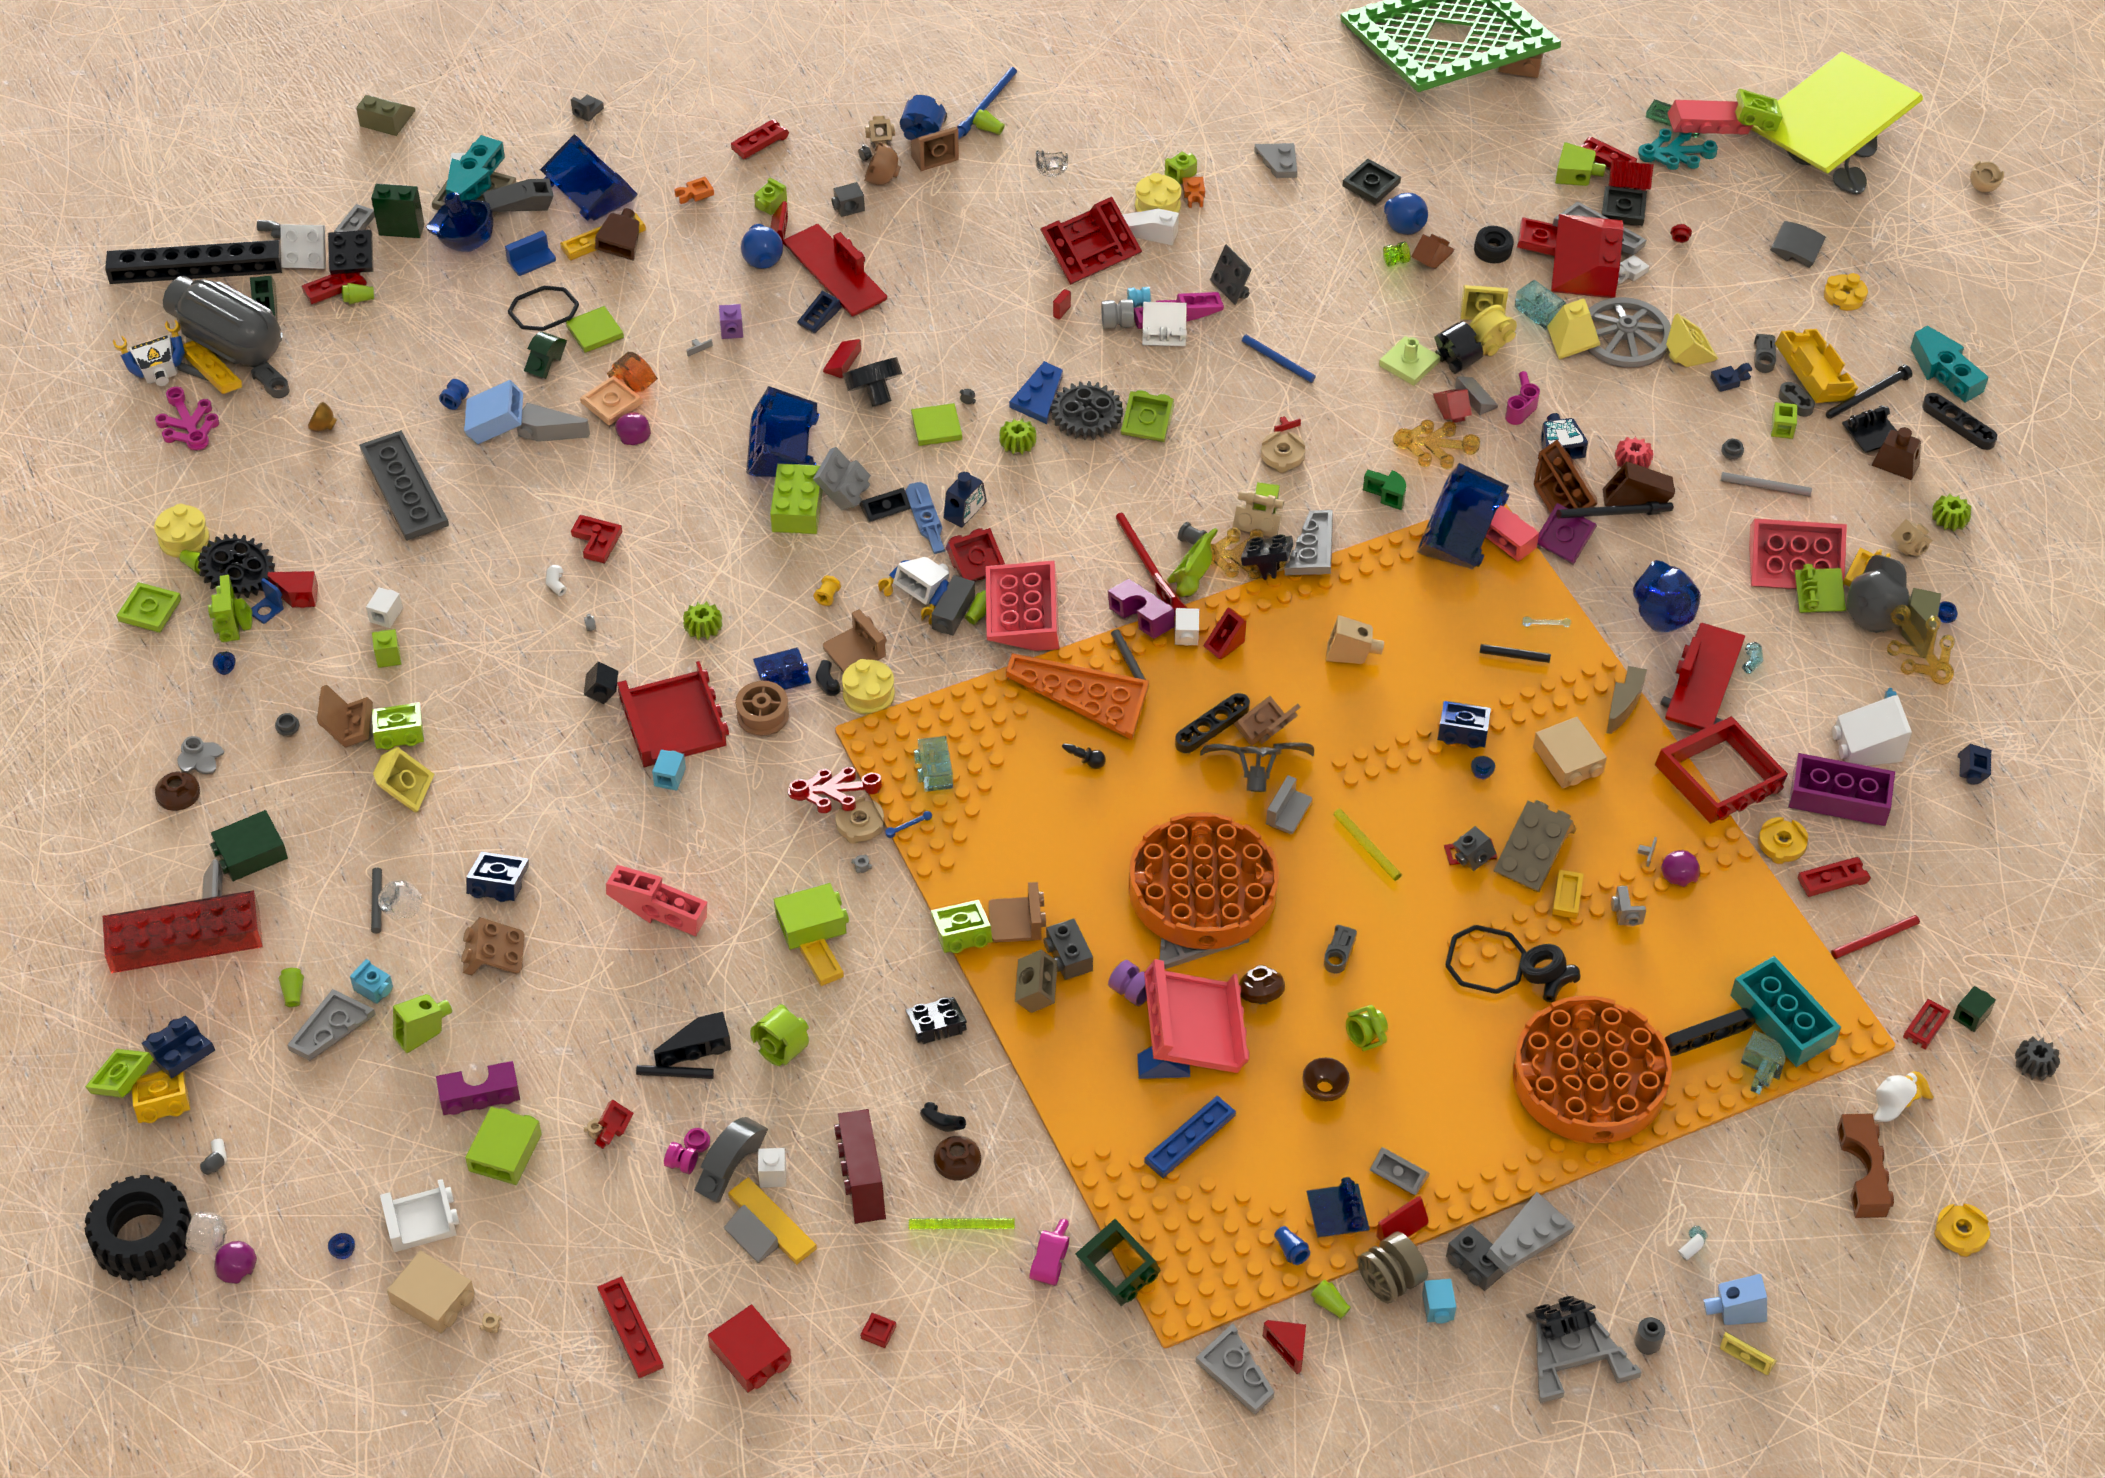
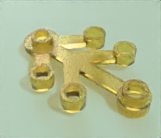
[1393,420,1480,469]
[1210,528,1287,579]
[1887,605,1955,685]

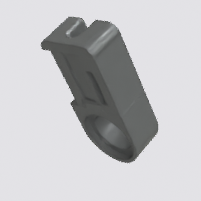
[1754,334,1776,373]
[251,362,290,398]
[1324,925,1357,973]

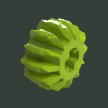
[999,418,1036,455]
[1932,493,1972,532]
[683,601,722,641]

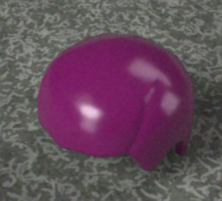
[615,412,651,445]
[1661,850,1700,887]
[214,1241,257,1284]

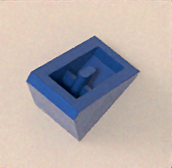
[1137,1046,1190,1079]

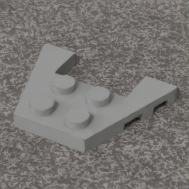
[1536,1319,1642,1403]

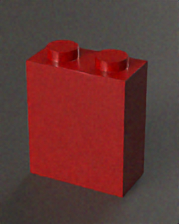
[707,1304,792,1393]

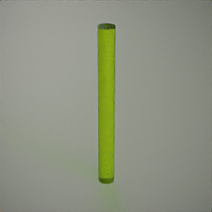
[1334,809,1402,881]
[909,1218,1015,1229]

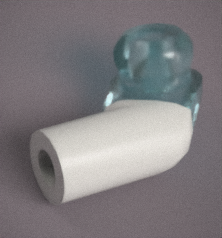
[1678,1226,1708,1261]

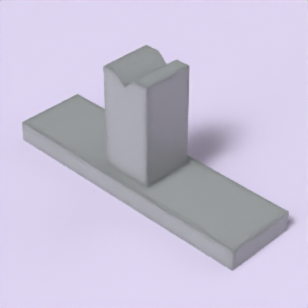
[687,339,713,357]
[1638,837,1657,867]

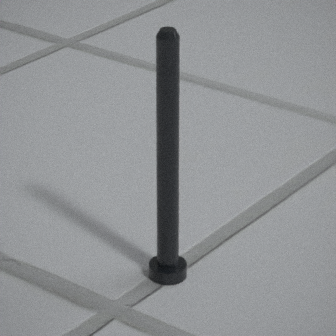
[1826,364,1913,418]

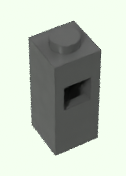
[932,575,975,636]

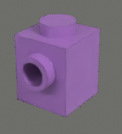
[719,304,743,339]

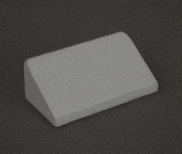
[1455,376,1498,415]
[202,859,223,915]
[1370,1147,1430,1195]
[724,1205,779,1263]

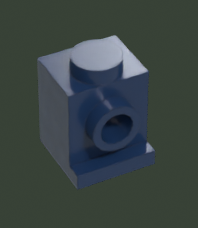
[1958,744,1992,785]

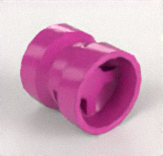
[664,1142,699,1175]

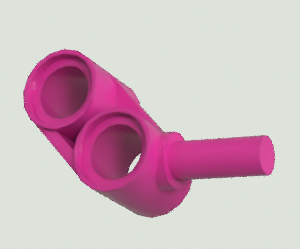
[1505,371,1540,425]
[1029,1219,1070,1286]

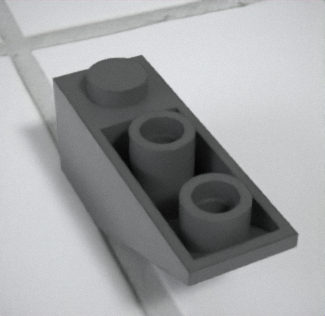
[483,179,554,212]

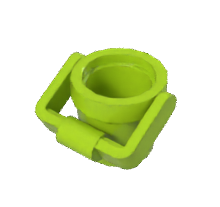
[1346,1005,1388,1051]

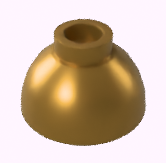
[308,402,337,432]

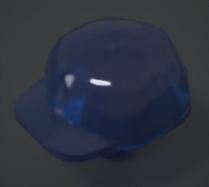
[426,192,494,252]
[1633,560,1701,632]

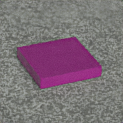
[1537,503,1597,565]

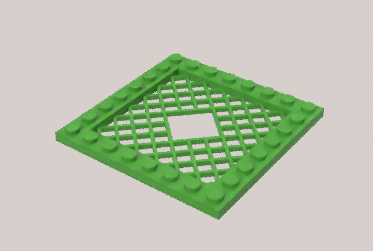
[1341,0,1561,92]

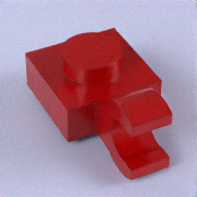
[594,1099,634,1149]

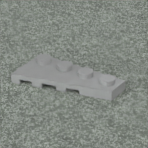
[1284,510,1333,575]
[1486,1192,1575,1274]

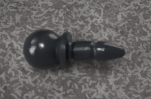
[1062,744,1106,769]

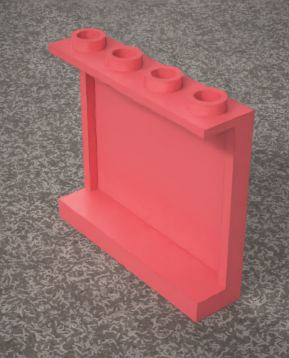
[1144,959,1249,1073]

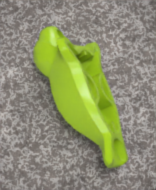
[1167,528,1218,597]

